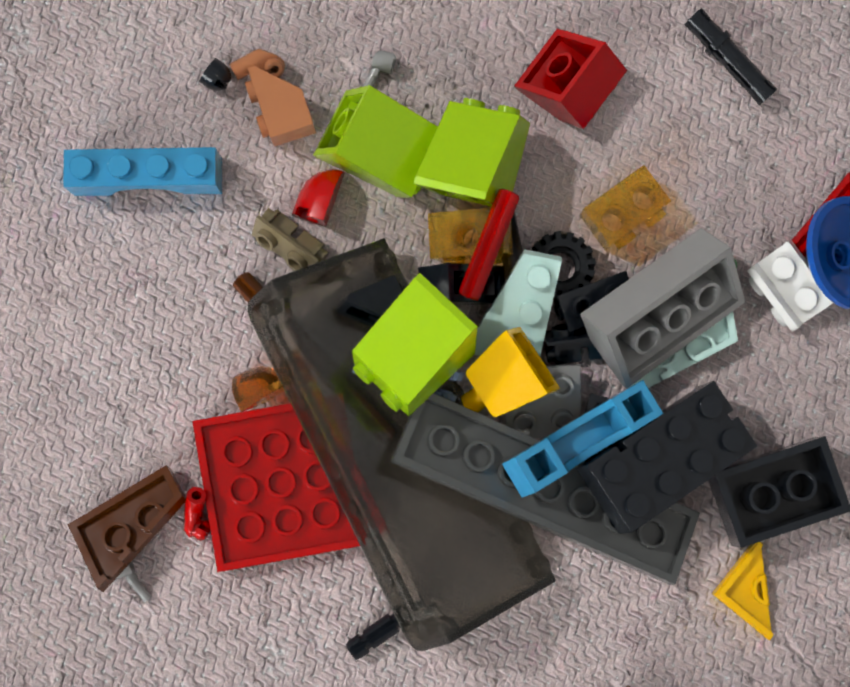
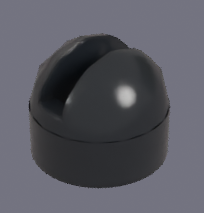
[199,58,232,91]

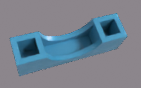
[63,147,222,196]
[502,380,664,498]

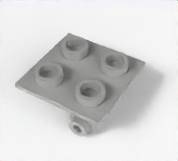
[505,364,581,438]

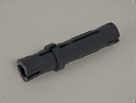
[684,8,777,106]

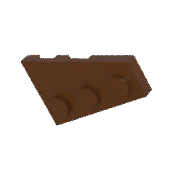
[68,465,186,592]

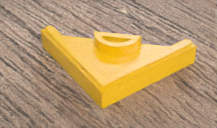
[712,542,773,640]

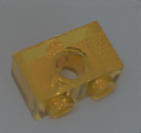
[428,207,513,264]

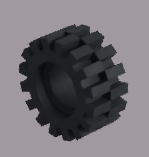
[531,231,596,302]

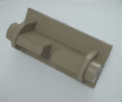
[252,208,329,279]

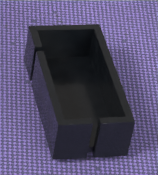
[576,381,757,534]

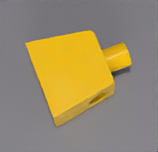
[461,327,560,418]

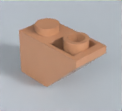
[245,66,316,147]

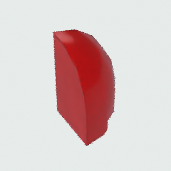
[291,169,345,227]

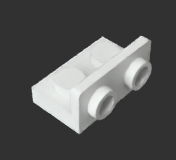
[747,239,833,332]

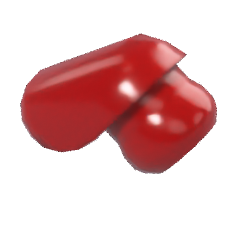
[184,487,210,541]

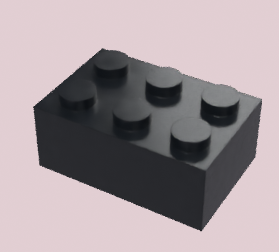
[708,436,850,548]

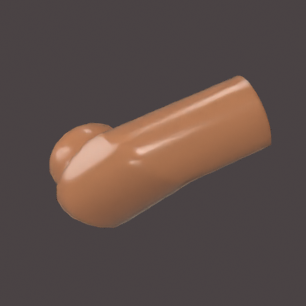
[229,49,285,80]

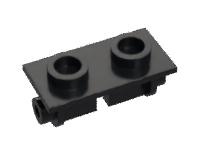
[554,271,629,332]
[544,324,602,365]

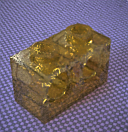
[579,165,671,251]

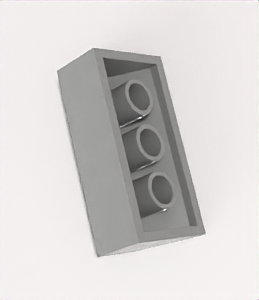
[580,228,746,388]

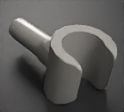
[362,51,396,87]
[114,561,152,603]

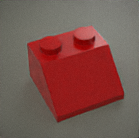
[514,28,627,129]

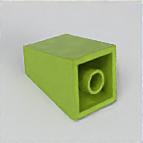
[313,85,438,198]
[414,98,530,207]
[352,273,478,417]

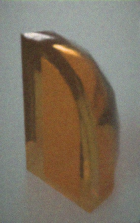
[231,366,295,412]

